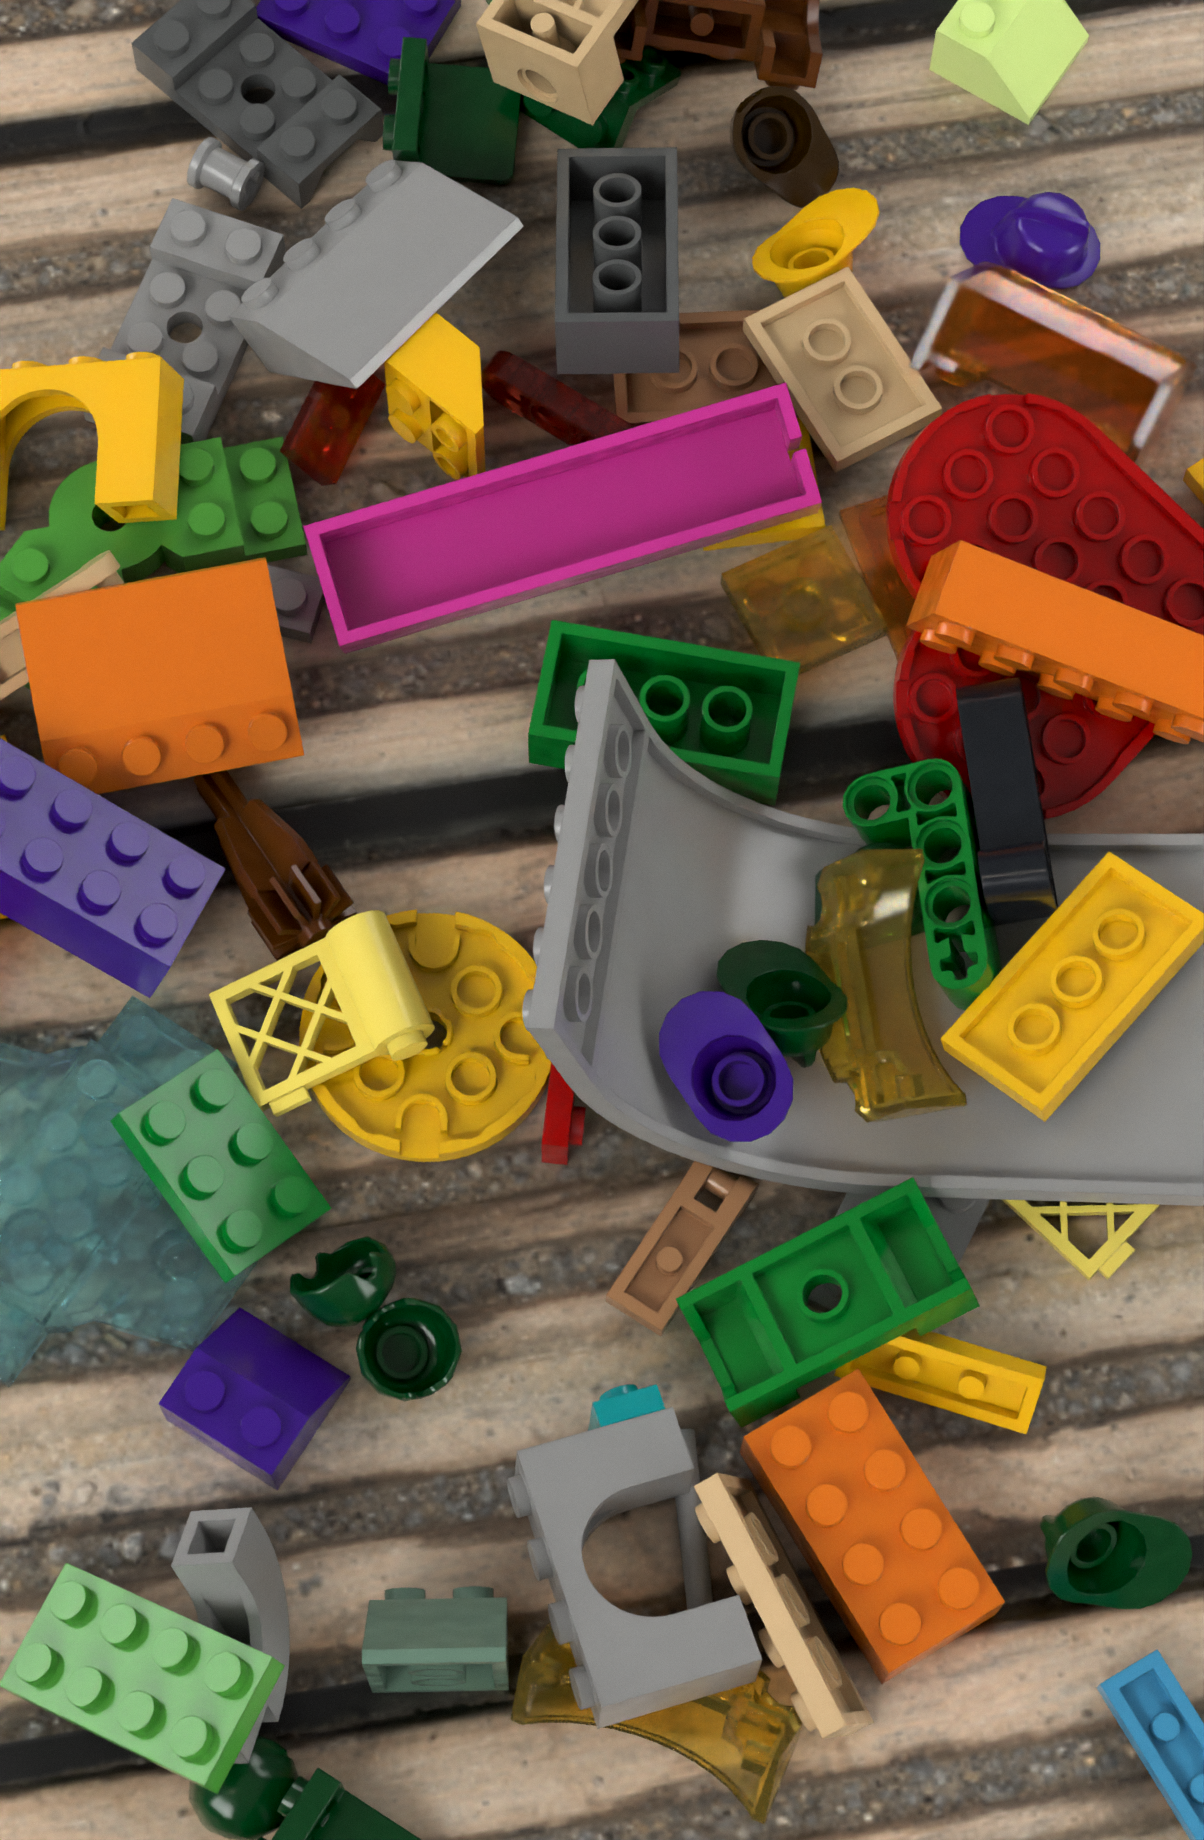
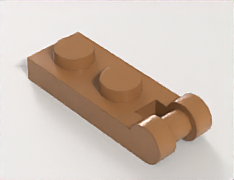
[606,1161,759,1336]

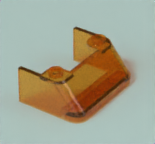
[909,261,1197,467]

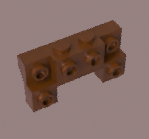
[613,0,823,91]

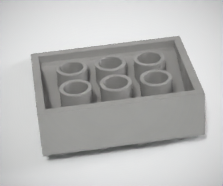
[229,160,524,389]

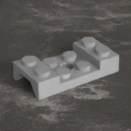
[83,198,286,444]

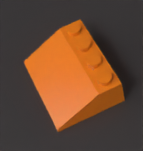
[15,557,304,794]

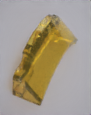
[805,849,967,1123]
[510,1622,803,1824]

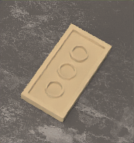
[694,1473,874,1739]

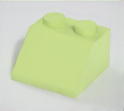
[929,0,1089,125]

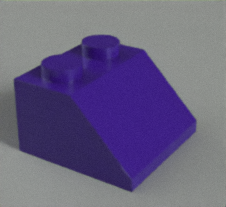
[158,1307,351,1491]

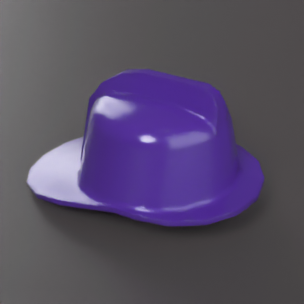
[960,192,1100,289]
[659,991,794,1142]

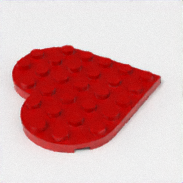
[886,393,1204,820]

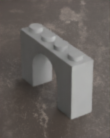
[507,1407,762,1729]

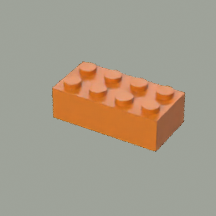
[740,1368,1005,1684]

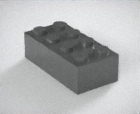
[555,147,679,374]

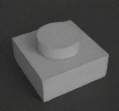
[268,565,325,643]

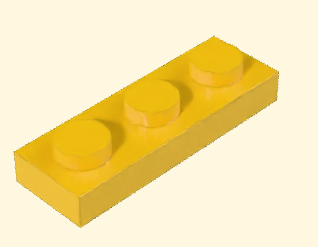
[834,1328,1047,1434]

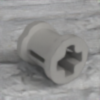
[187,137,265,211]

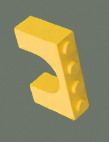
[0,352,184,531]

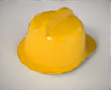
[752,188,880,298]

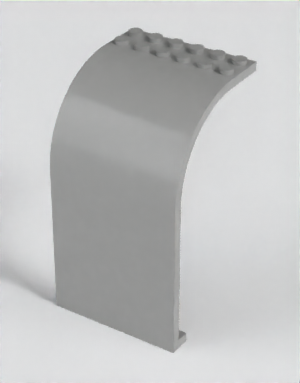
[522,659,1204,1206]

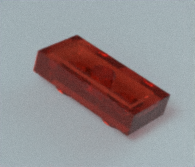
[280,374,386,486]

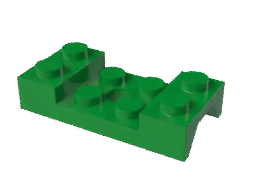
[676,1177,980,1428]

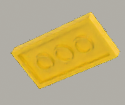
[940,851,1204,1122]

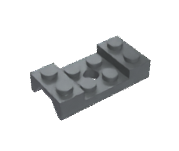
[131,0,383,209]

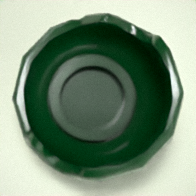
[290,1236,396,1327]
[356,1298,462,1402]
[189,1735,299,1840]

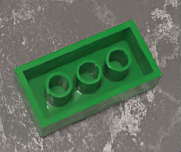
[528,620,800,806]

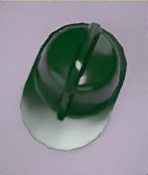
[716,940,848,1068]
[1040,1496,1193,1609]

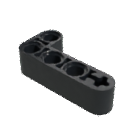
[956,677,1058,926]

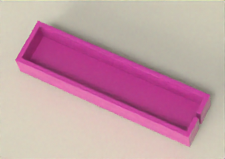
[303,382,822,654]

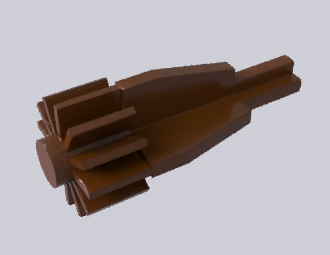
[194,770,357,961]

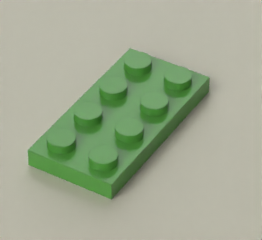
[0,1563,285,1794]

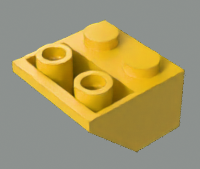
[384,312,486,480]

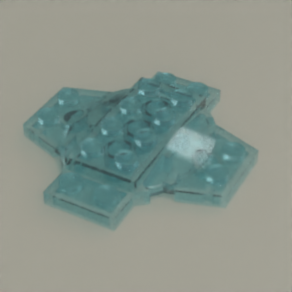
[0,995,259,1387]

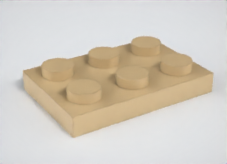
[743,267,942,473]

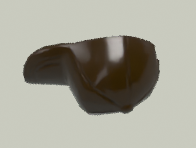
[729,86,839,208]

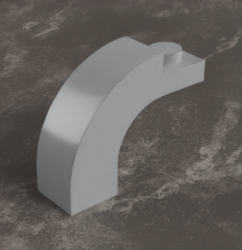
[171,1507,290,1764]

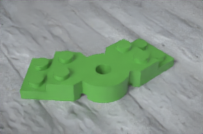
[0,436,308,690]

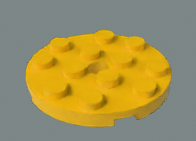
[299,909,551,1162]

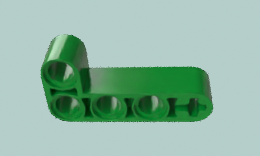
[842,759,1002,1010]

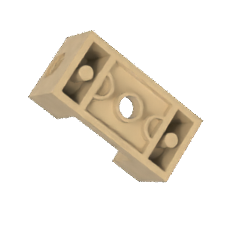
[476,0,639,125]

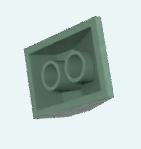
[362,1586,509,1693]

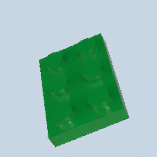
[110,1049,331,1284]

